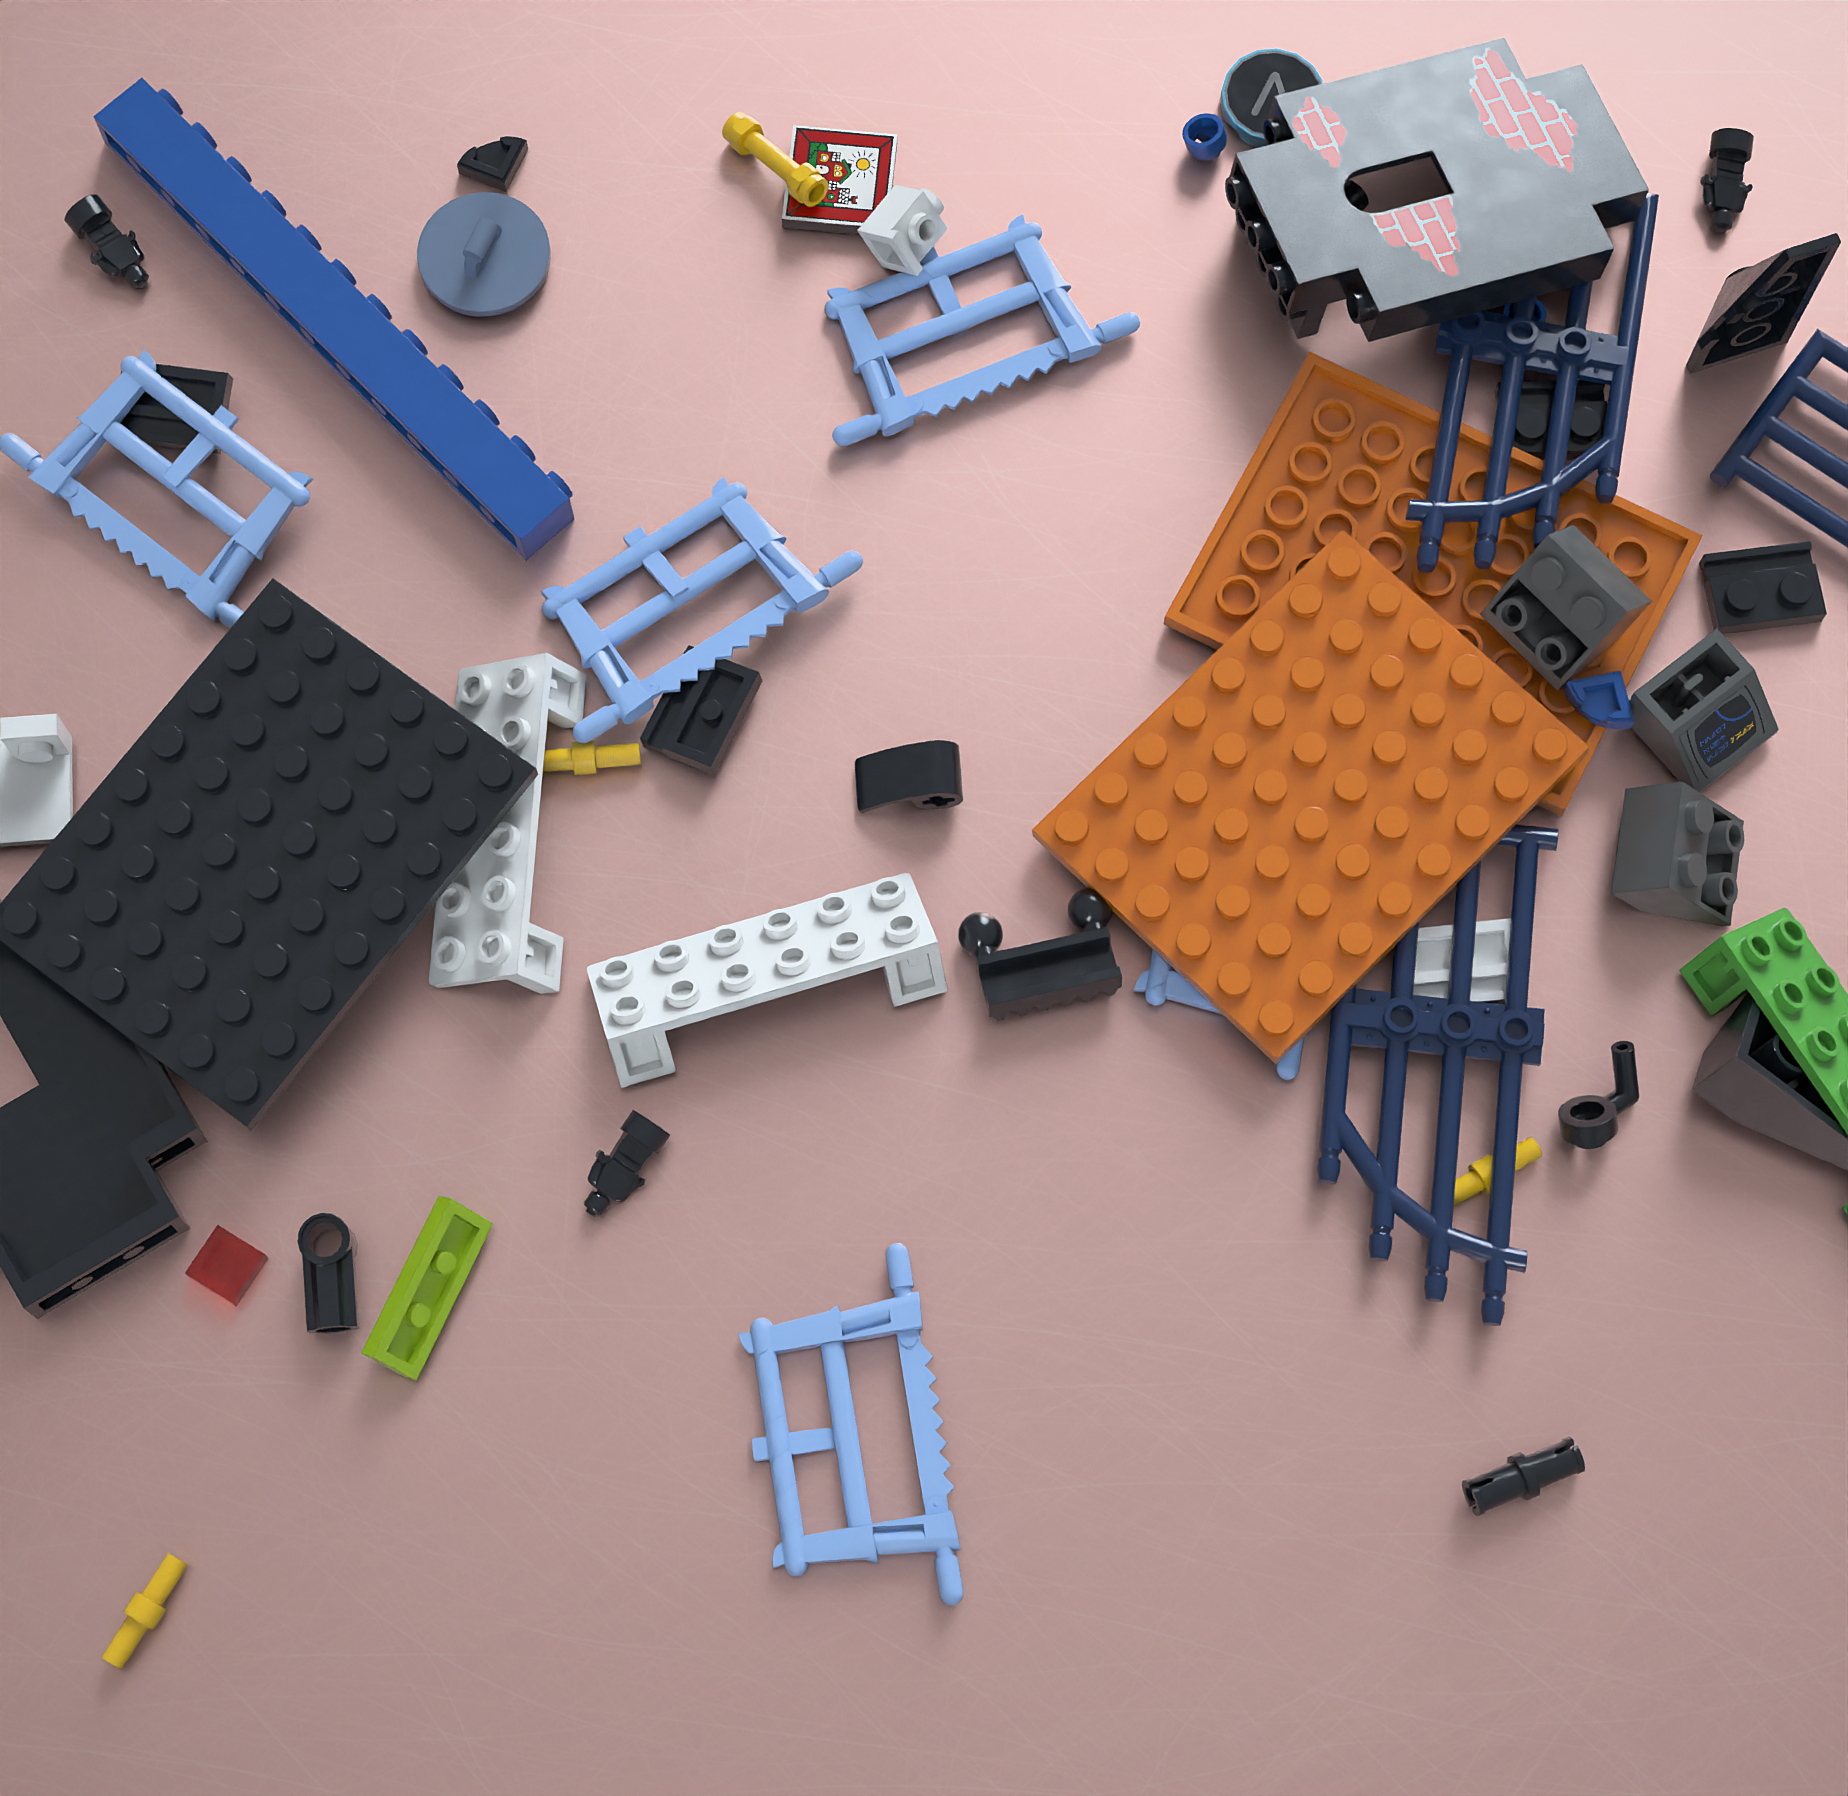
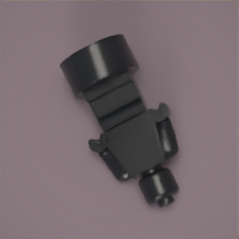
[1700,128,1754,233]
[64,194,149,289]
[584,1110,670,1217]

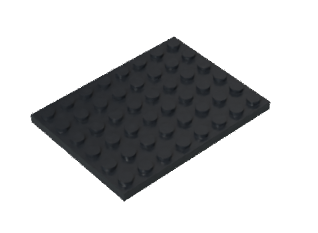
[0,578,539,1131]

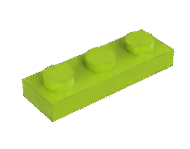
[361,1196,493,1381]

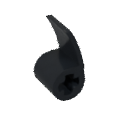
[855,740,963,813]

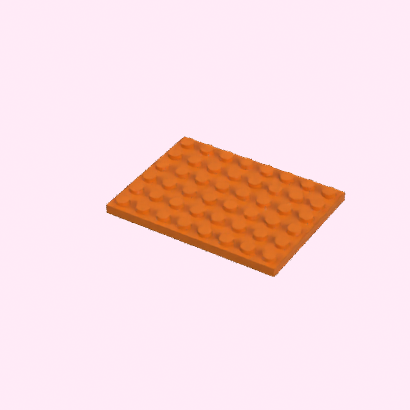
[1164,352,1703,817]
[1032,529,1589,1064]

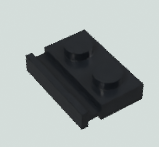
[120,364,233,454]
[1494,379,1607,461]
[1699,541,1827,634]
[640,645,763,775]

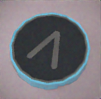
[1220,48,1323,147]

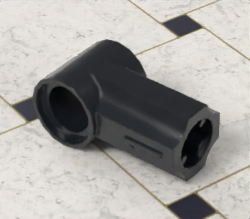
[297,1213,360,1334]

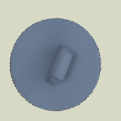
[417,192,551,317]

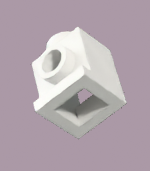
[857,185,948,276]

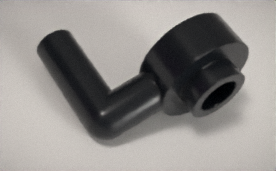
[1558,1041,1639,1149]

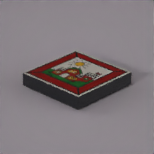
[782,125,897,235]

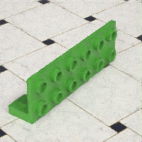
[1679,908,1848,1215]

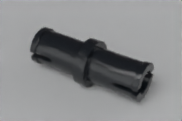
[1462,1436,1585,1516]

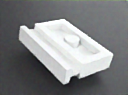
[1413,918,1511,1004]

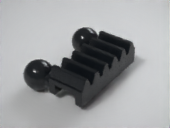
[958,888,1122,1021]

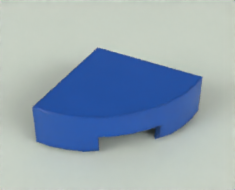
[1563,671,1635,730]

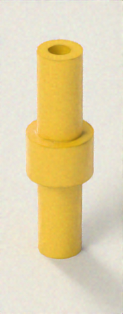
[543,741,641,775]
[1454,1137,1542,1207]
[101,1553,188,1670]

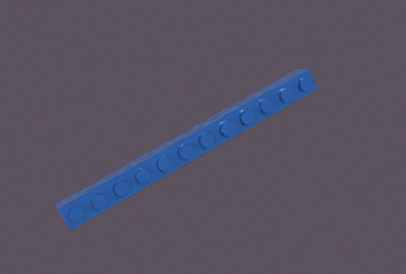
[93,78,574,561]

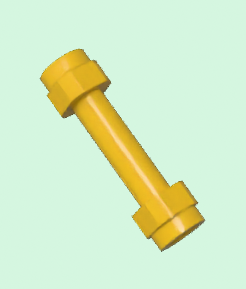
[722,112,829,207]

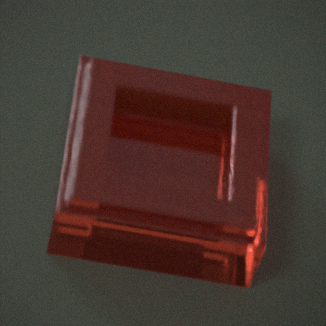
[185,1225,269,1307]

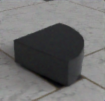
[457,136,528,192]

